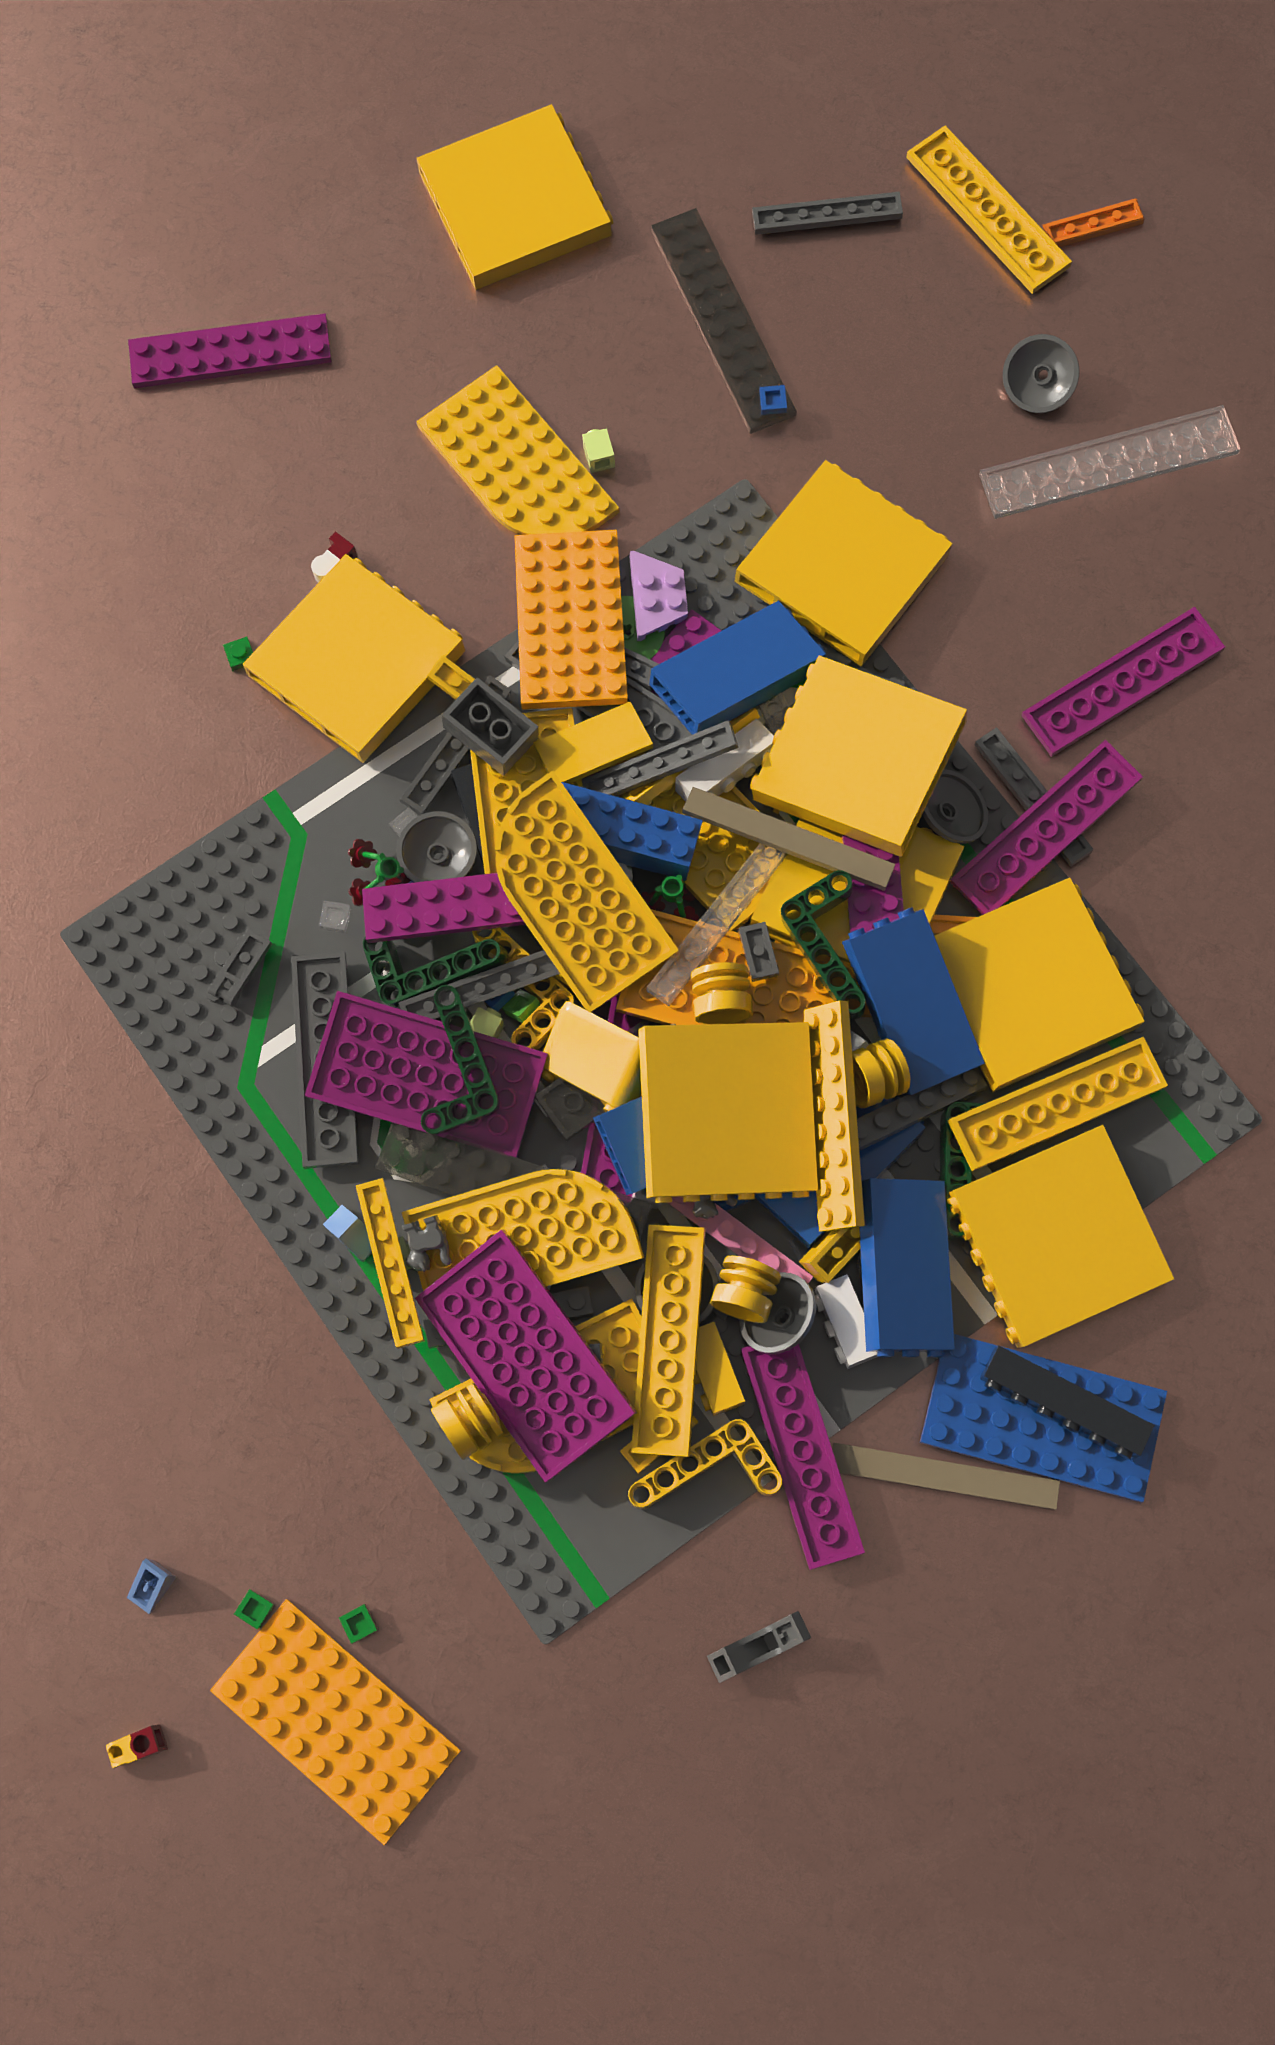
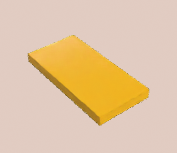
[533,701,653,784]

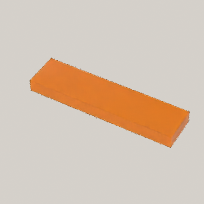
[1042,198,1145,247]

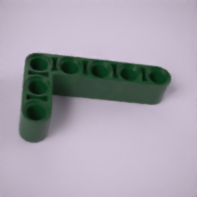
[781,870,865,1020]
[363,936,508,1009]
[421,985,500,1135]
[940,1102,986,1241]

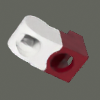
[311,531,357,583]

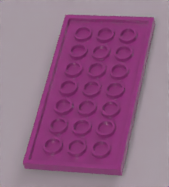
[305,991,548,1159]
[415,1229,637,1483]

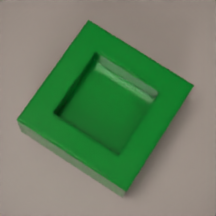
[223,637,253,671]
[234,1589,275,1630]
[339,1604,378,1644]

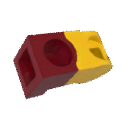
[106,1724,168,1769]

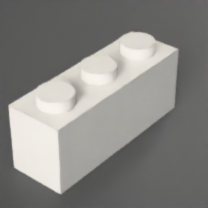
[815,1275,877,1369]

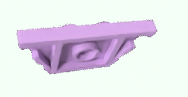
[630,551,688,641]

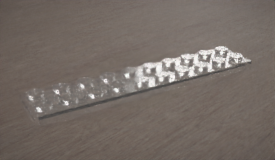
[979,405,1240,519]

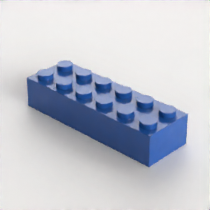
[561,782,703,881]

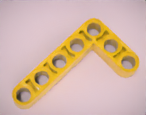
[472,928,574,1050]
[628,1419,782,1509]

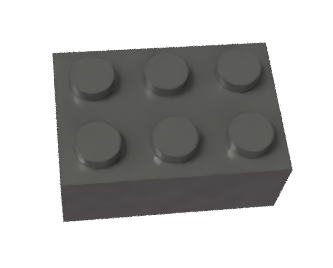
[442,677,538,776]

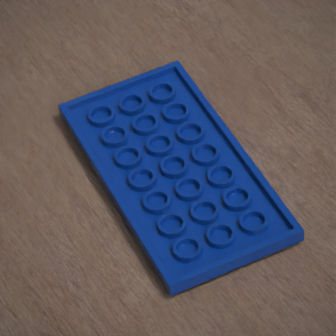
[920,1334,1167,1503]

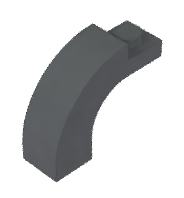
[707,1611,811,1683]

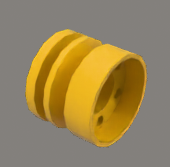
[691,962,753,1024]
[852,1038,911,1109]
[710,1256,781,1323]
[431,1382,504,1460]

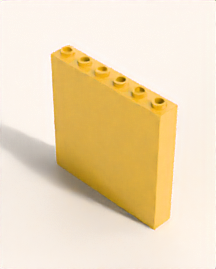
[417,104,614,290]
[734,460,953,667]
[243,554,465,763]
[750,656,967,857]
[750,818,964,963]
[934,878,1144,1092]
[639,1022,818,1203]
[947,1125,1174,1348]

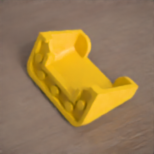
[541,1001,642,1112]

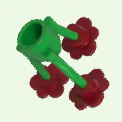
[348,839,411,907]
[641,875,699,922]

